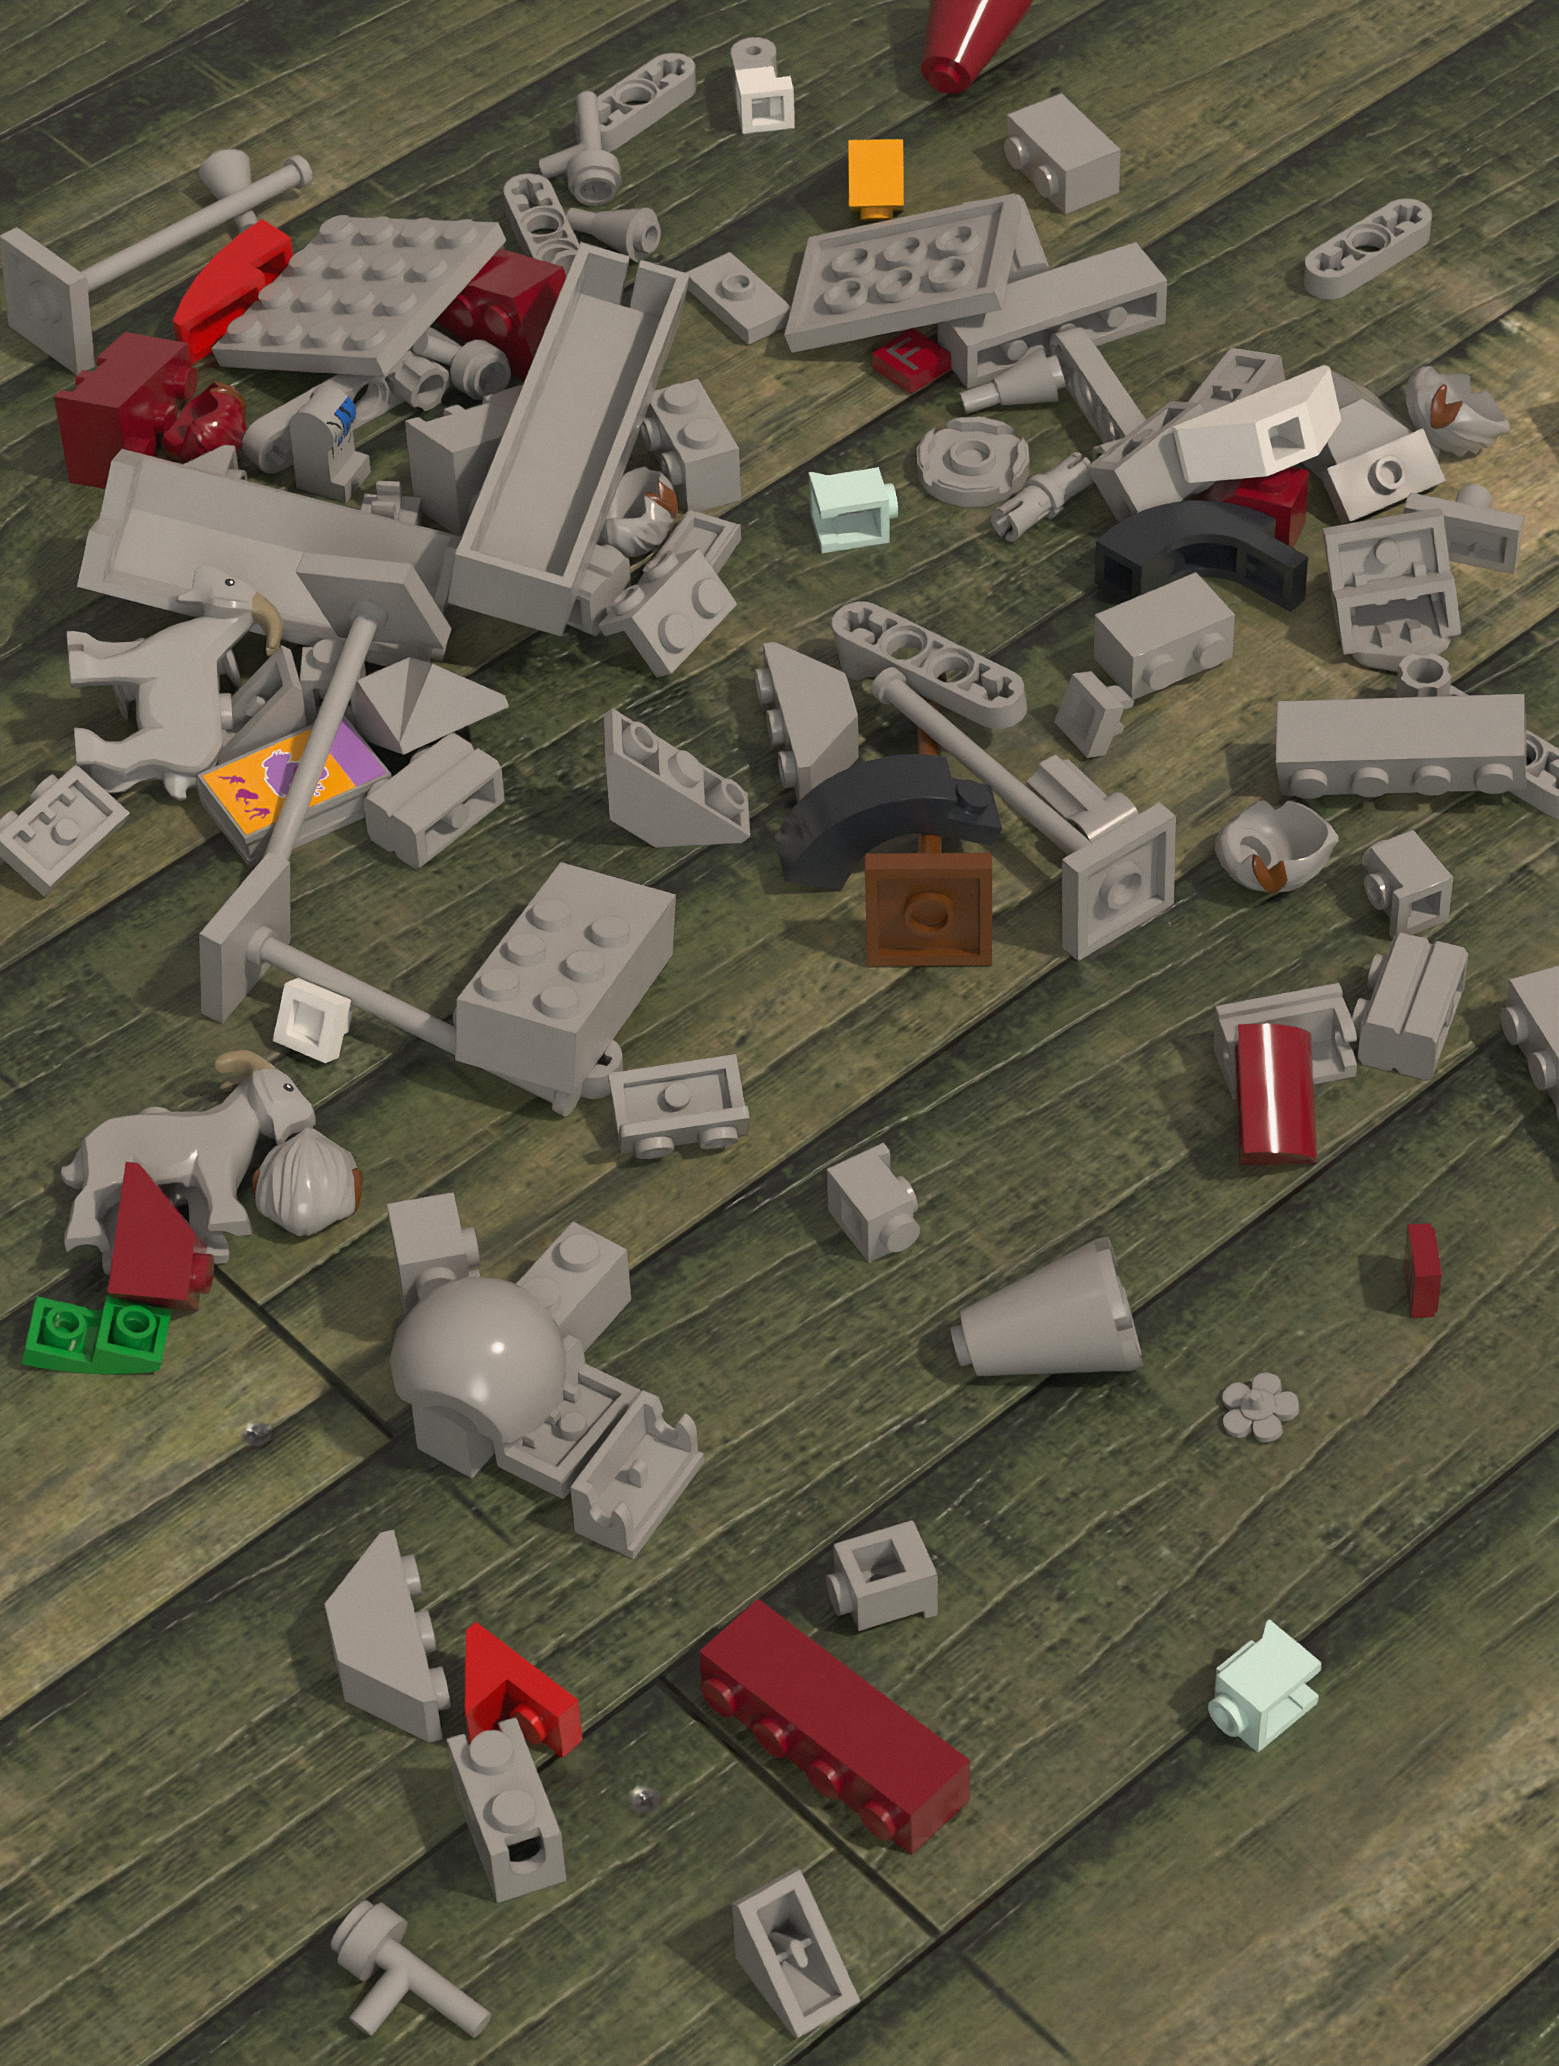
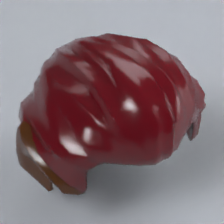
[161,381,247,465]

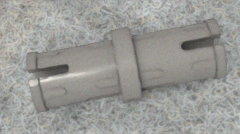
[991,452,1094,542]

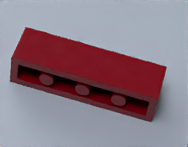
[699,1599,970,1855]

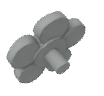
[1222,1373,1299,1443]

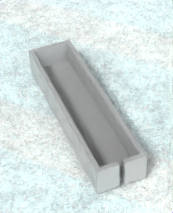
[447,242,690,636]

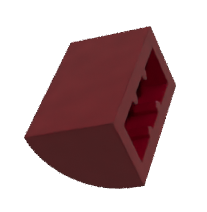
[1233,1024,1318,1166]

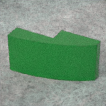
[21,1296,172,1375]

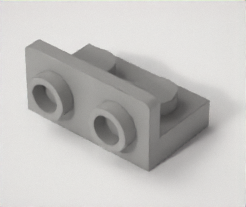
[0,765,130,897]

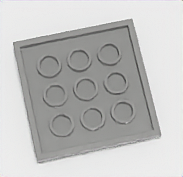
[211,215,507,377]

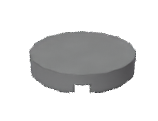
[917,417,1029,507]

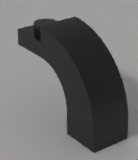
[1095,500,1308,612]
[775,754,1002,891]

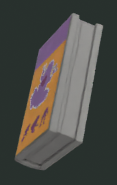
[196,715,392,868]

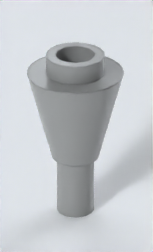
[199,149,258,234]
[566,208,661,262]
[959,348,1066,414]

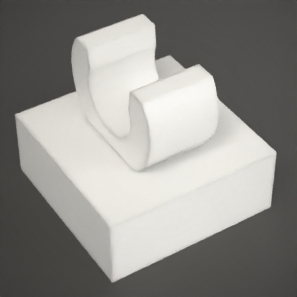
[273,978,354,1063]

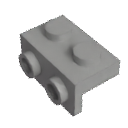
[598,548,737,678]
[608,1054,750,1159]
[492,1335,641,1499]

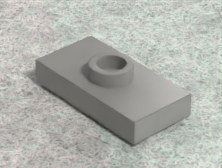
[686,252,791,345]
[1319,429,1446,525]

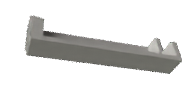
[77,449,462,667]

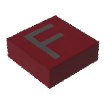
[872,328,951,394]
[1403,1223,1442,1318]

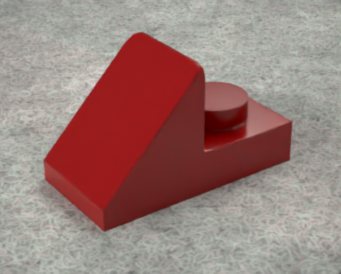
[465,1622,583,1758]

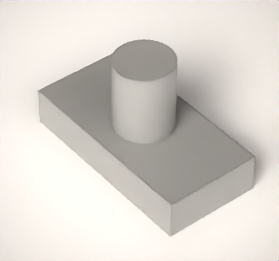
[1404,484,1524,574]

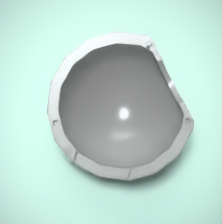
[389,1277,567,1444]

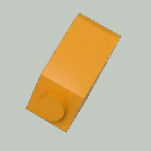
[849,139,904,221]

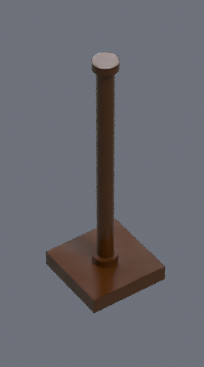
[865,672,992,966]

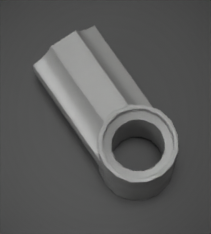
[1027,755,1139,842]

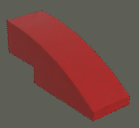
[173,219,293,365]

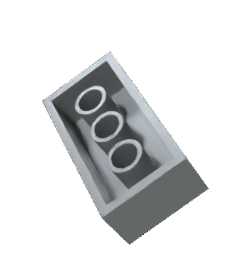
[455,862,676,1095]

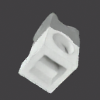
[731,37,795,134]

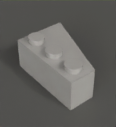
[405,385,523,537]

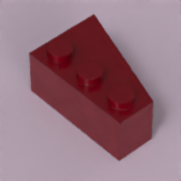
[435,248,567,382]
[54,332,197,489]

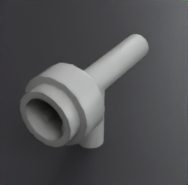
[539,91,621,206]
[413,327,511,400]
[331,1900,492,2038]

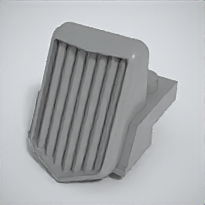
[1322,508,1461,673]

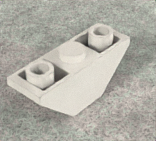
[1172,365,1342,483]

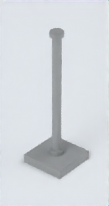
[0,155,313,375]
[263,552,452,860]
[871,667,1176,961]
[199,852,583,1117]

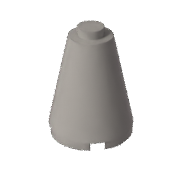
[950,1236,1144,1376]

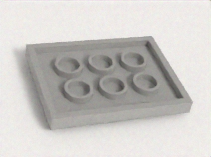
[784,193,1022,353]

